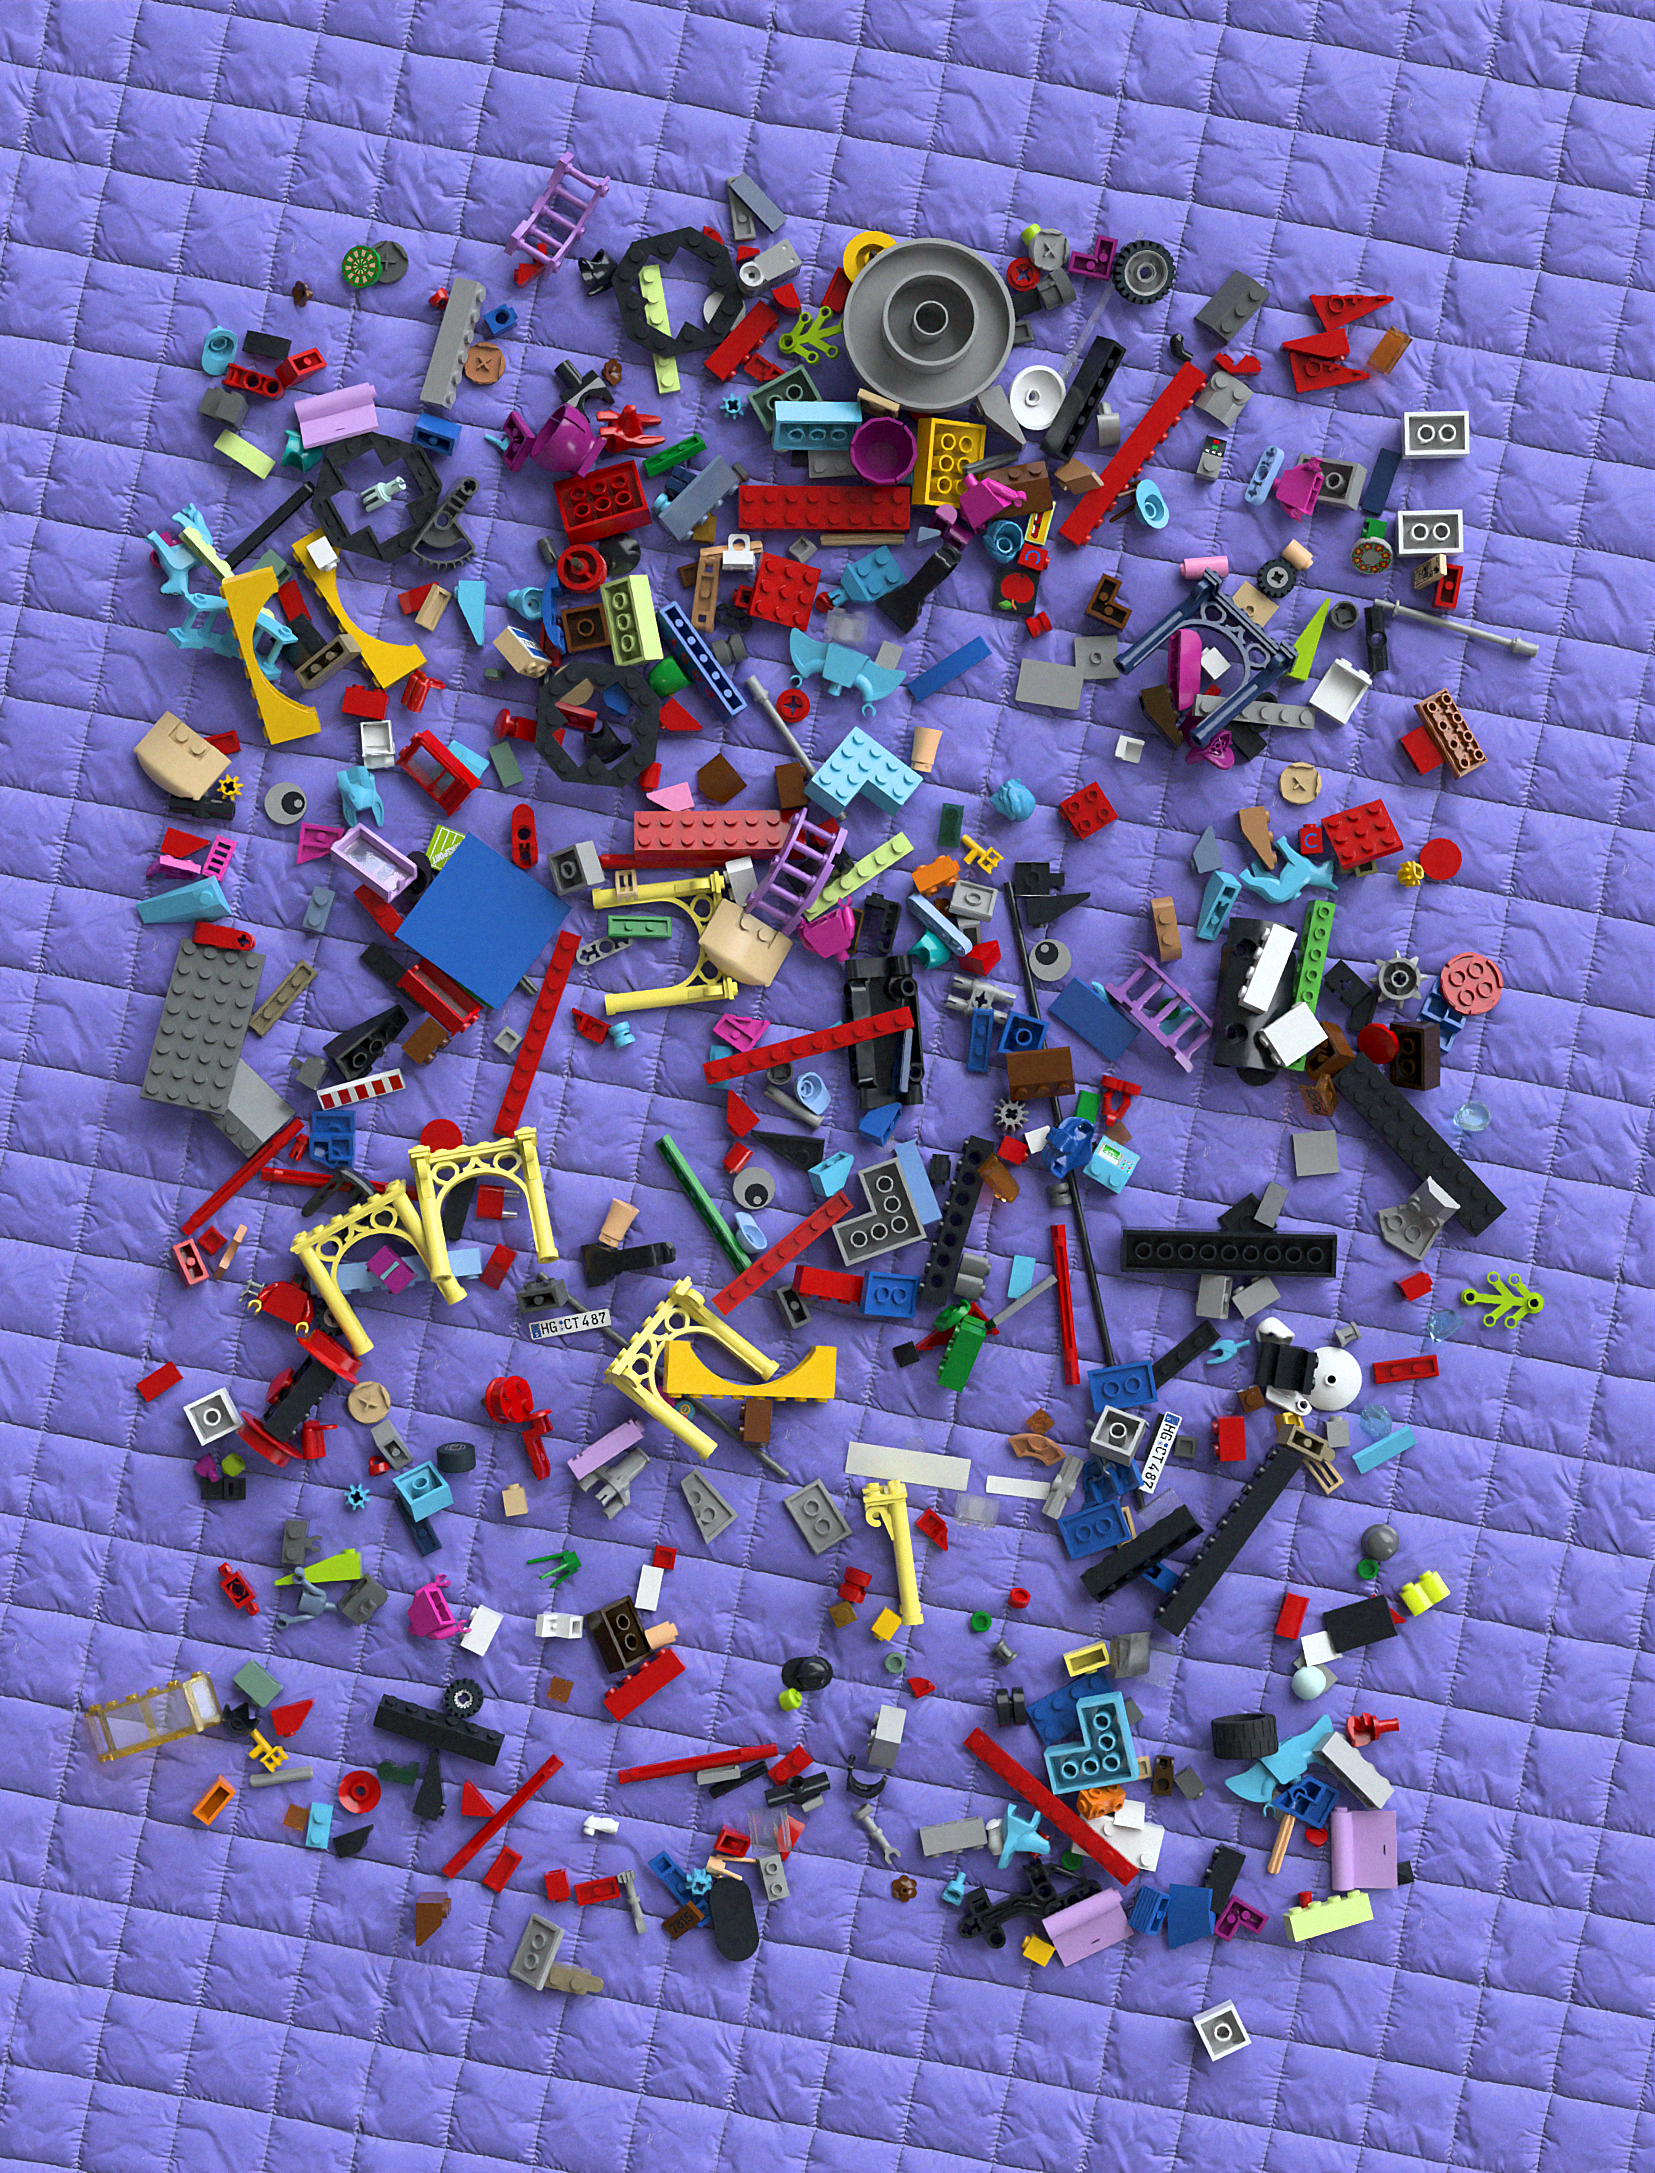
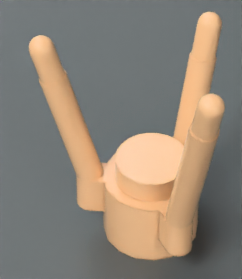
[705,1853,757,1880]

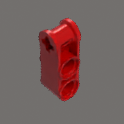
[221,363,285,401]
[192,921,256,951]

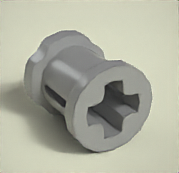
[1334,1321,1362,1347]

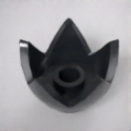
[222,1702,261,1738]

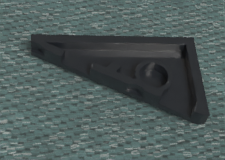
[750,1129,825,1173]

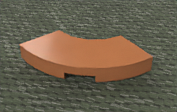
[213,1224,247,1280]
[1008,1433,1066,1467]

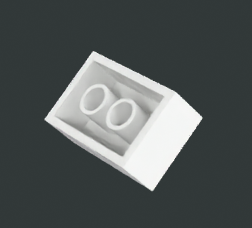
[1401,411,1470,459]
[1395,510,1463,557]

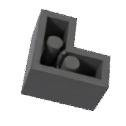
[198,386,250,430]

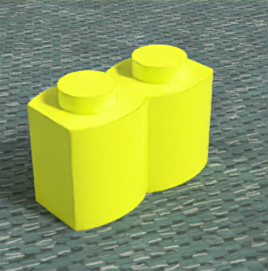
[1399,1570,1450,1617]

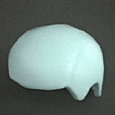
[1291,1666,1326,1700]

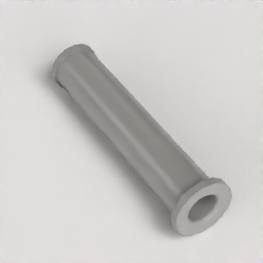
[763,1083,825,1131]

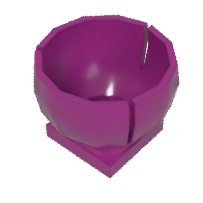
[529,403,607,478]
[848,417,918,487]

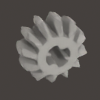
[993,1096,1029,1132]

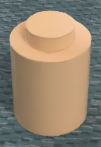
[1280,539,1313,572]
[644,1621,679,1651]

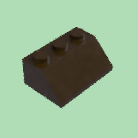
[1389,1021,1440,1091]
[585,1595,655,1674]

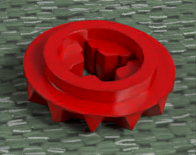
[1007,257,1041,291]
[776,689,810,723]

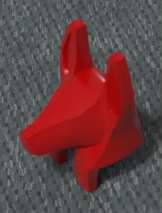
[596,405,665,454]

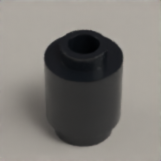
[928,1154,951,1185]

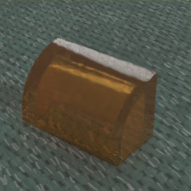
[1366,325,1413,375]
[977,1153,1020,1204]

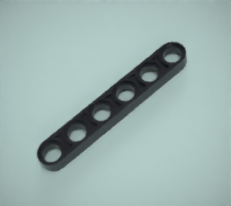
[223,481,316,572]

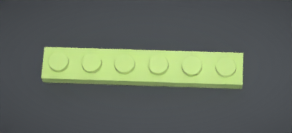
[639,264,681,395]
[178,526,276,621]
[802,832,914,922]

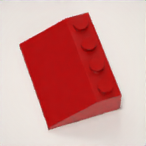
[553,459,653,546]

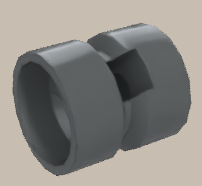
[1328,601,1359,632]
[711,633,748,668]
[766,1062,794,1085]

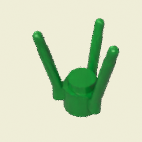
[527,1550,582,1589]

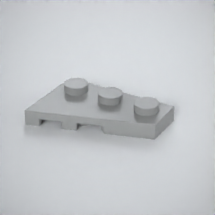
[680,1467,739,1544]

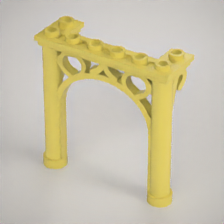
[592,871,738,1016]
[408,1127,559,1283]
[290,1179,467,1357]
[602,1276,780,1461]
[862,1480,924,1626]

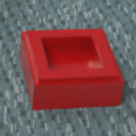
[197,1225,228,1256]
[652,1545,677,1570]

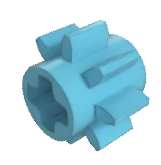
[720,393,747,421]
[344,1483,371,1510]
[686,1868,712,1896]

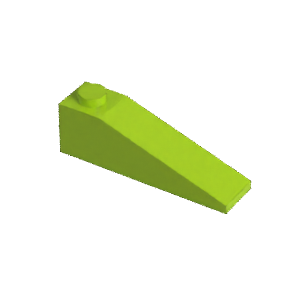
[1282,598,1331,683]
[274,1548,363,1586]

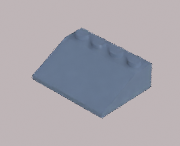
[658,454,739,543]

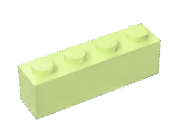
[1282,1889,1374,1942]

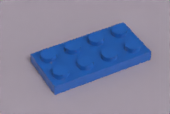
[1025,1667,1114,1746]

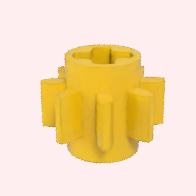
[217,774,244,801]
[1397,861,1424,888]

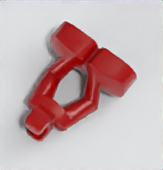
[1100,1074,1142,1127]

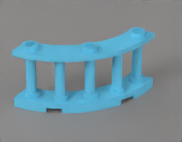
[166,593,298,680]

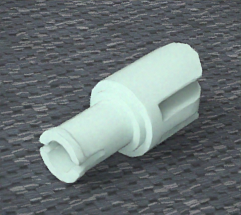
[360,477,406,512]

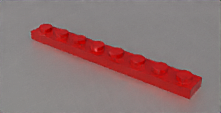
[711,1190,854,1316]

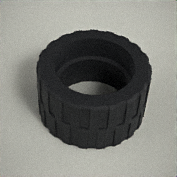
[1211,1713,1279,1760]

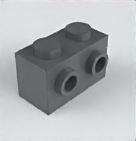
[516,1278,569,1314]

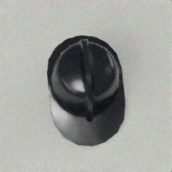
[401,851,434,902]
[781,1656,833,1692]

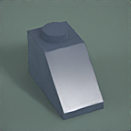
[1189,826,1224,875]

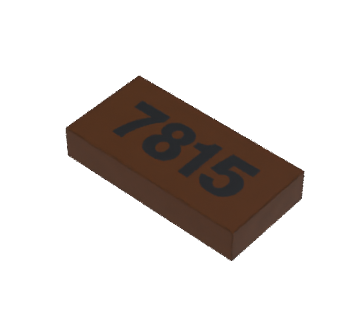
[661,1900,705,1940]

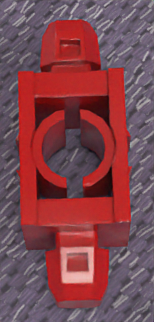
[218,1562,260,1616]

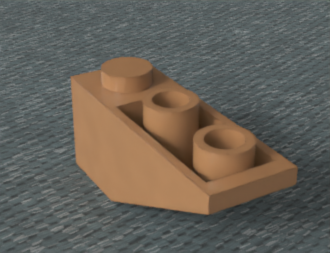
[1237,806,1277,871]

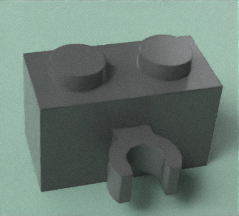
[288,1055,331,1090]
[771,1282,818,1330]
[281,1518,322,1565]
[337,1573,389,1626]

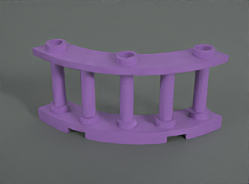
[504,151,611,278]
[744,807,848,936]
[1104,952,1214,1073]

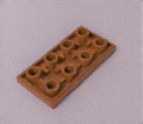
[1413,688,1488,780]

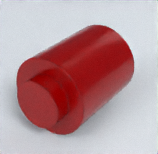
[637,762,662,793]
[722,1141,754,1175]

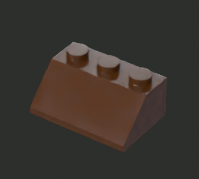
[982,461,1053,521]
[1006,1046,1076,1101]
[416,1892,452,1946]

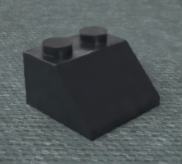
[270,612,328,671]

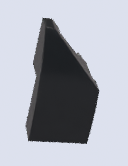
[332,1824,374,1859]

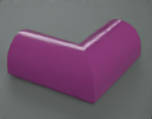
[1067,235,1118,282]
[502,411,537,472]
[928,504,973,552]
[1214,1894,1270,1942]

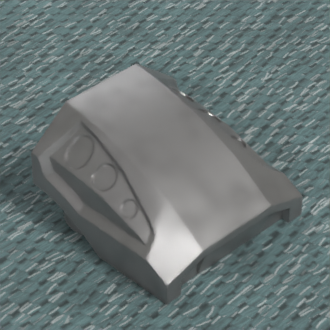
[1109,1631,1152,1678]

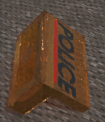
[1299,1073,1339,1117]

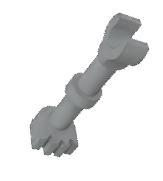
[852,1803,901,1864]
[617,1869,647,1934]

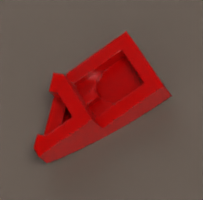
[743,352,786,382]

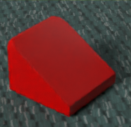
[736,245,760,265]

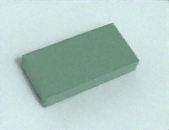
[488,741,525,788]

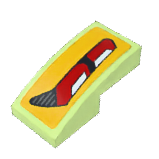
[1024,501,1056,545]

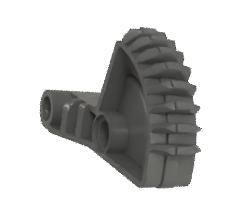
[409,476,479,571]

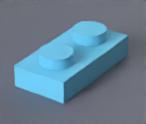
[305,1802,334,1849]

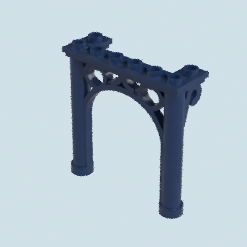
[1113,567,1299,749]

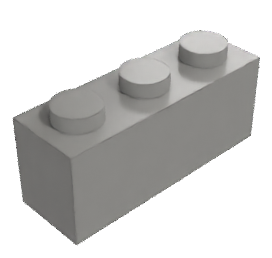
[919,1815,988,1858]

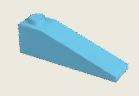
[136,876,232,924]

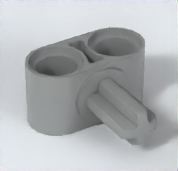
[1096,401,1120,447]

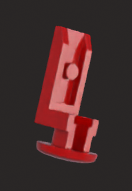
[493,708,566,746]
[521,1408,553,1481]

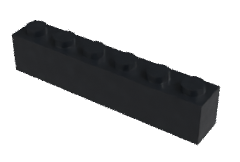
[1039,335,1127,463]
[1080,1504,1204,1603]
[373,1694,505,1767]

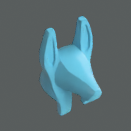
[337,766,384,828]
[997,1803,1050,1870]

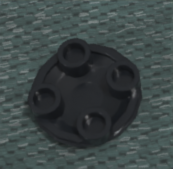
[599,533,641,575]

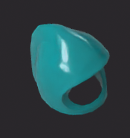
[280,429,323,473]
[906,923,951,970]

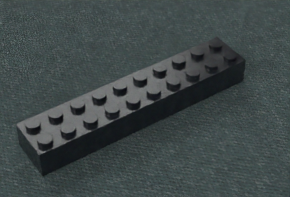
[1328,1051,1507,1238]
[1120,1226,1337,1278]
[1153,1445,1303,1638]

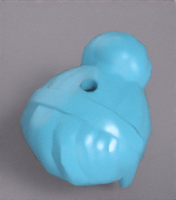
[506,587,544,621]

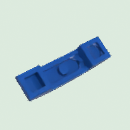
[542,568,565,654]
[648,1850,711,1928]

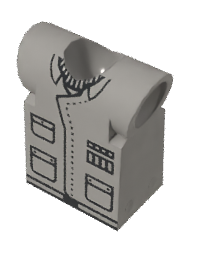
[737,238,802,298]

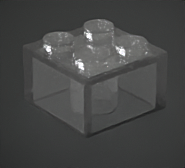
[823,607,870,648]
[952,1492,1000,1531]

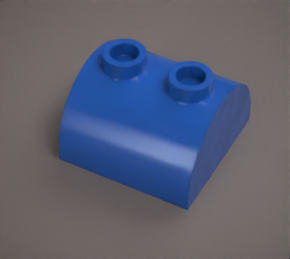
[996,1010,1050,1054]

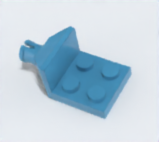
[827,544,908,608]

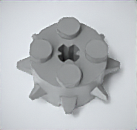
[1369,950,1428,1009]

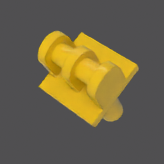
[960,834,1004,875]
[248,1728,289,1773]

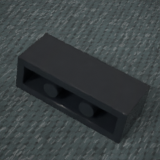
[784,846,855,897]
[1198,1843,1246,1915]

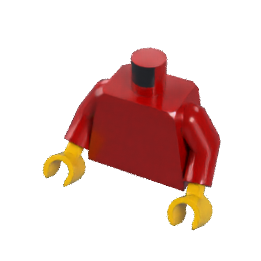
[247,1272,314,1337]

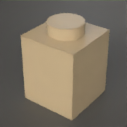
[502,1483,529,1517]

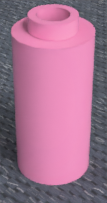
[1180,556,1228,580]

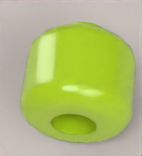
[1020,224,1041,247]
[221,1453,246,1477]
[778,1688,802,1712]

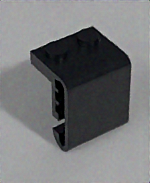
[864,892,902,955]
[1253,1341,1319,1395]

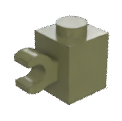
[1338,860,1378,878]

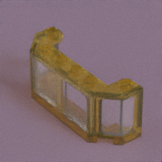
[84,1670,222,1763]

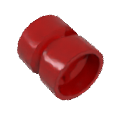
[837,1566,872,1604]

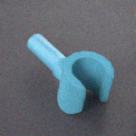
[485,434,511,452]

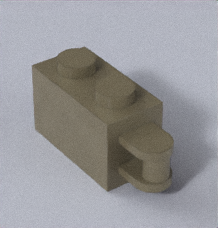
[1275,1423,1335,1461]
[544,1961,604,1996]

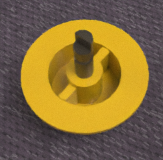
[843,231,897,283]

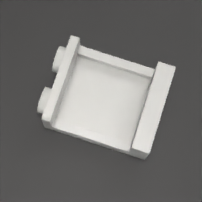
[1307,658,1372,726]
[1258,1002,1328,1067]

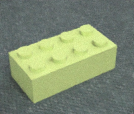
[600,575,663,667]

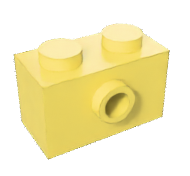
[1063,1640,1110,1677]

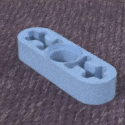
[1245,445,1284,506]

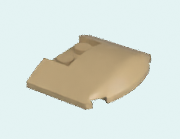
[134,711,232,801]
[698,898,793,987]

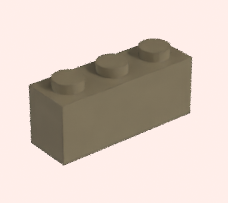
[294,634,362,690]

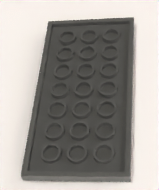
[140,937,266,1117]

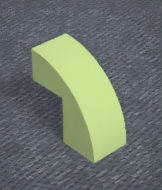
[214,429,276,480]

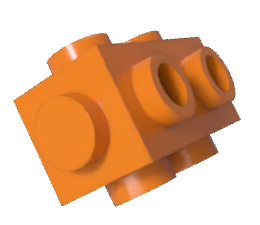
[911,855,961,897]
[1076,1784,1127,1820]

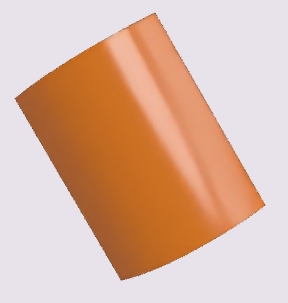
[192,1774,236,1826]

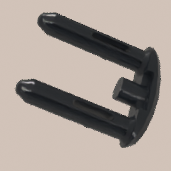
[301,1166,380,1247]

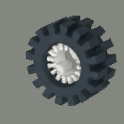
[444,1678,484,1719]

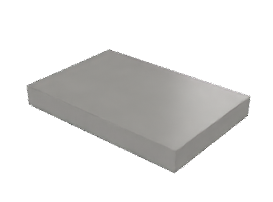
[1015,658,1086,711]
[783,1478,853,1555]
[509,1913,565,1990]

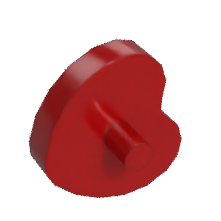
[1305,1828,1328,1847]

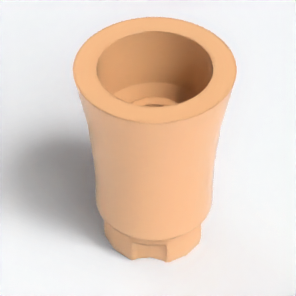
[911,726,943,773]
[598,1198,640,1247]

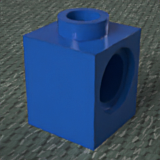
[483,303,518,338]

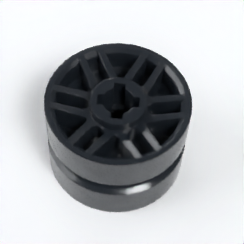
[996,1686,1026,1728]

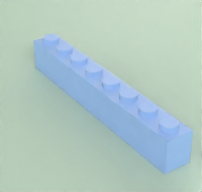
[309,1247,483,1298]

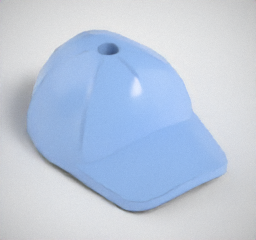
[793,1072,831,1115]
[734,1212,767,1254]

